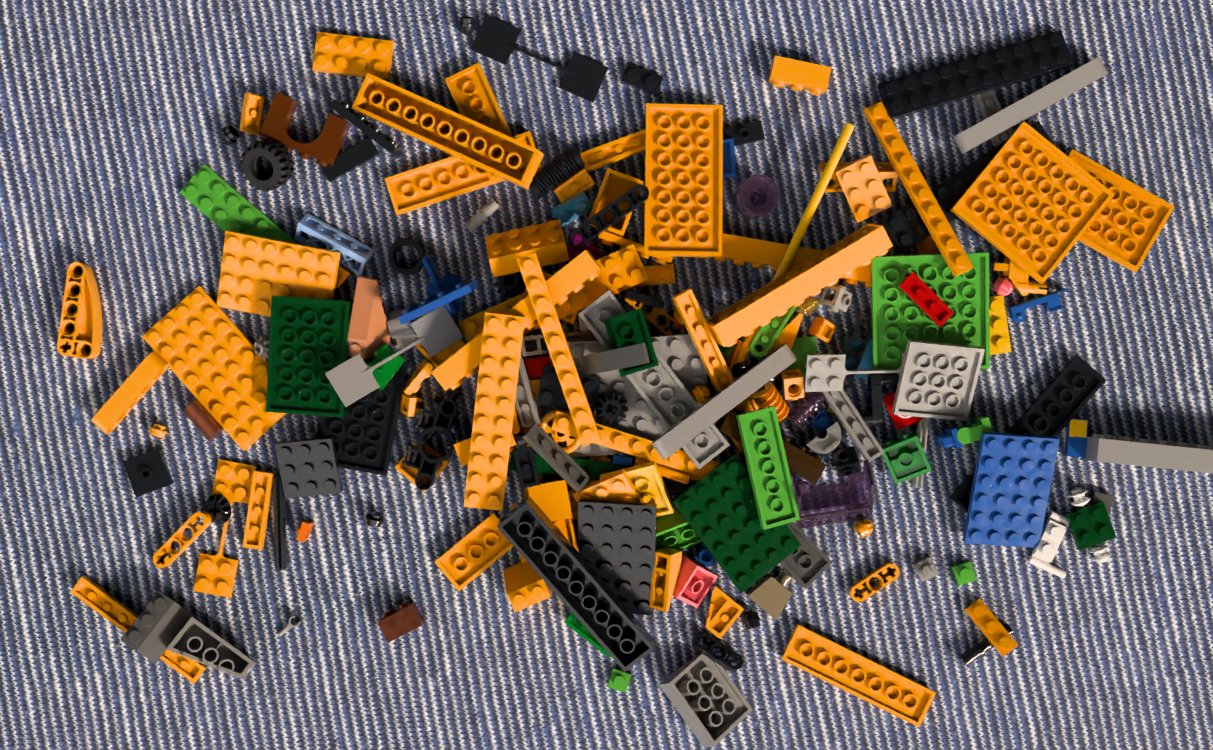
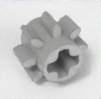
[254,334,269,360]

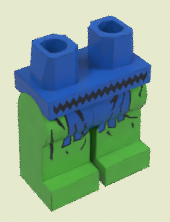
[935,416,993,449]

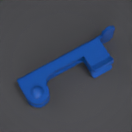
[1008,288,1068,323]

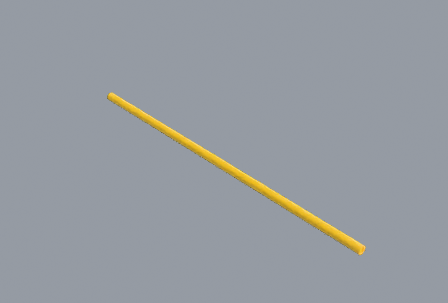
[713,123,855,425]

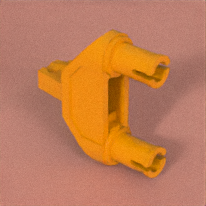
[992,258,1047,296]

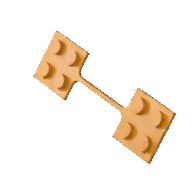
[193,459,257,598]

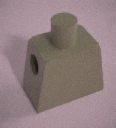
[746,571,793,620]

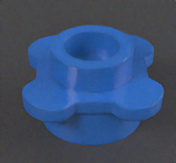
[695,544,714,567]

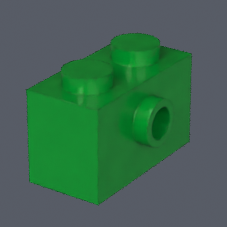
[366,345,406,390]

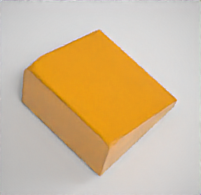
[808,316,837,344]

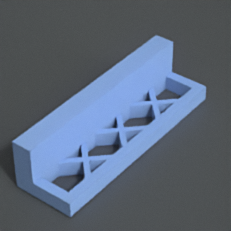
[294,213,375,276]

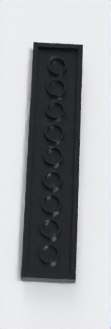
[877,30,1074,120]
[880,120,1054,254]
[949,355,1106,513]

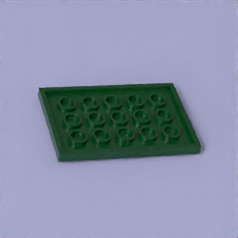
[266,295,351,417]
[672,453,801,593]

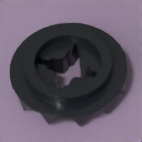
[203,494,231,525]

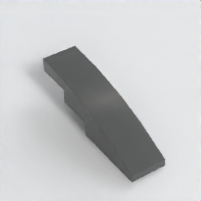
[581,343,650,375]

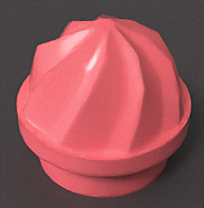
[993,277,1013,296]

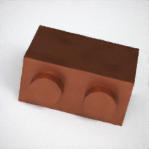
[377,601,425,643]

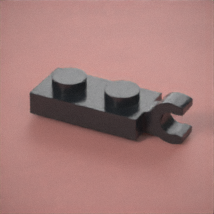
[513,434,540,489]

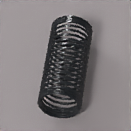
[529,146,585,199]

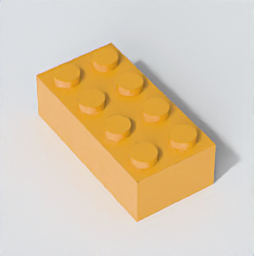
[485,219,569,277]

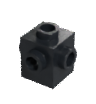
[830,446,861,477]

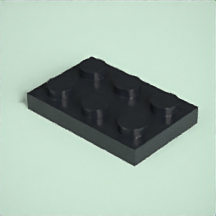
[536,365,601,414]

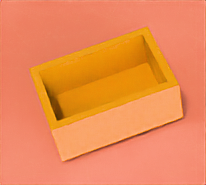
[588,168,644,238]

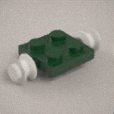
[1064,487,1116,563]

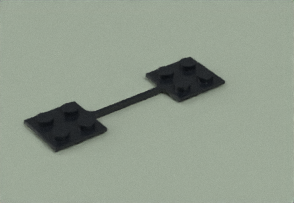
[471,15,608,103]

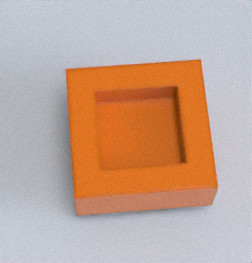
[296,520,314,542]

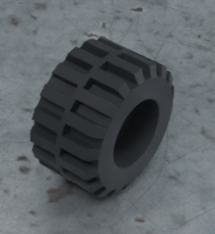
[239,139,295,191]

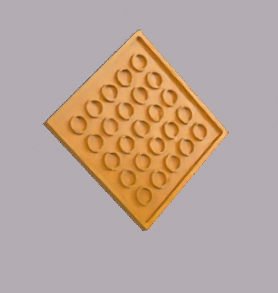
[950,121,1115,284]

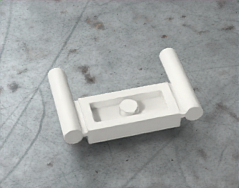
[1028,511,1069,578]

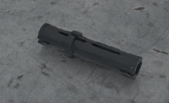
[960,624,1014,666]

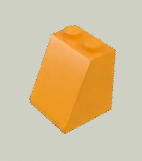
[503,562,553,612]

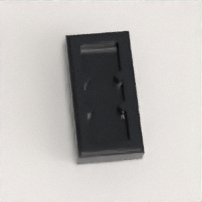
[723,120,765,147]

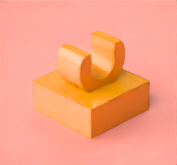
[400,393,423,417]

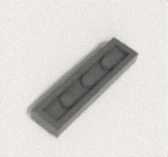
[522,423,591,492]

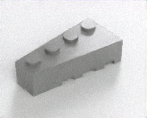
[166,617,256,680]

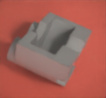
[386,307,417,349]
[806,422,842,455]

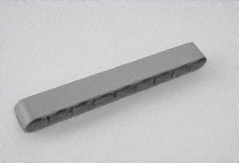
[953,57,1108,154]
[651,343,797,460]

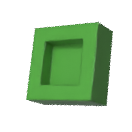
[951,560,977,586]
[607,667,631,693]

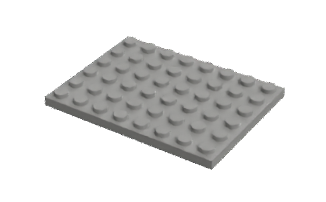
[549,334,708,457]

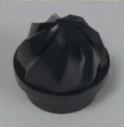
[457,16,476,35]
[219,125,239,145]
[742,611,761,630]

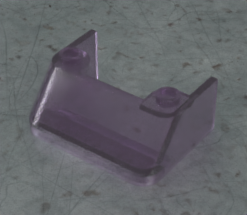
[791,460,875,528]

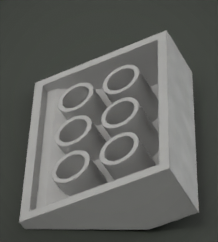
[659,648,753,748]

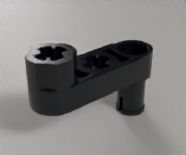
[859,373,899,426]

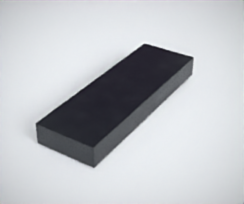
[320,137,380,183]

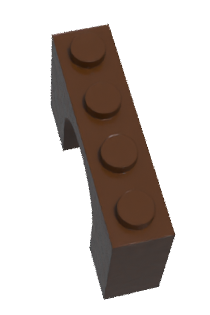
[258,92,351,168]

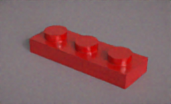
[898,272,954,327]

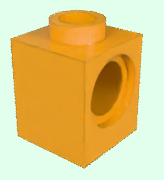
[781,369,804,401]

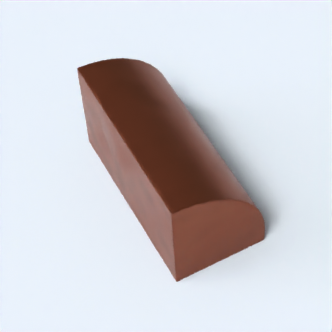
[183,400,224,442]

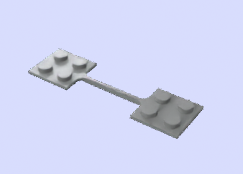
[325,305,464,407]
[804,352,905,392]

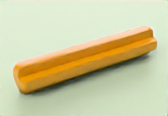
[634,457,691,484]

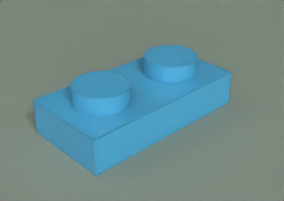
[551,191,593,226]

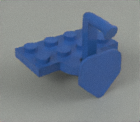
[398,253,479,325]

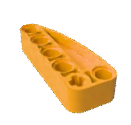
[57,262,102,359]

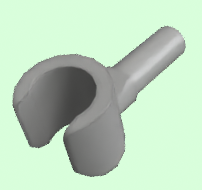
[277,615,301,637]

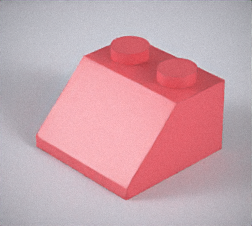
[673,555,718,608]

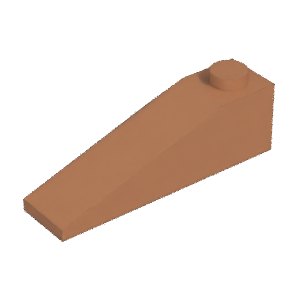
[348,276,391,359]

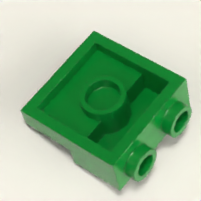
[881,431,932,484]

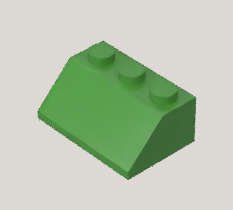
[656,507,702,550]

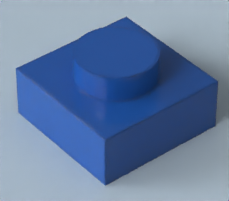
[808,409,835,436]
[613,452,634,466]

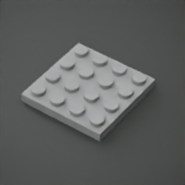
[891,339,985,421]

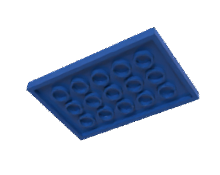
[962,432,1060,548]

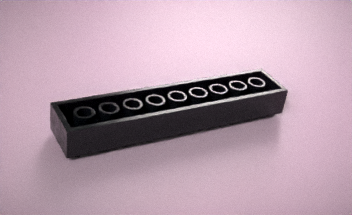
[497,496,655,672]

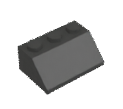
[121,591,193,664]

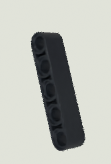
[568,184,649,249]

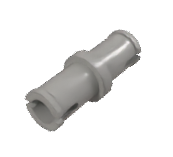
[464,199,500,233]

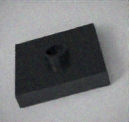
[123,448,174,497]

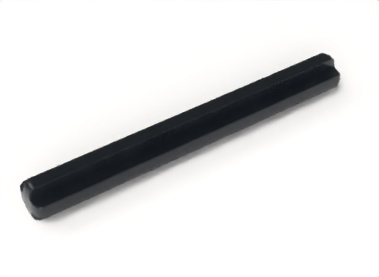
[273,475,287,570]

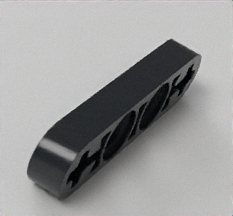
[843,319,872,390]

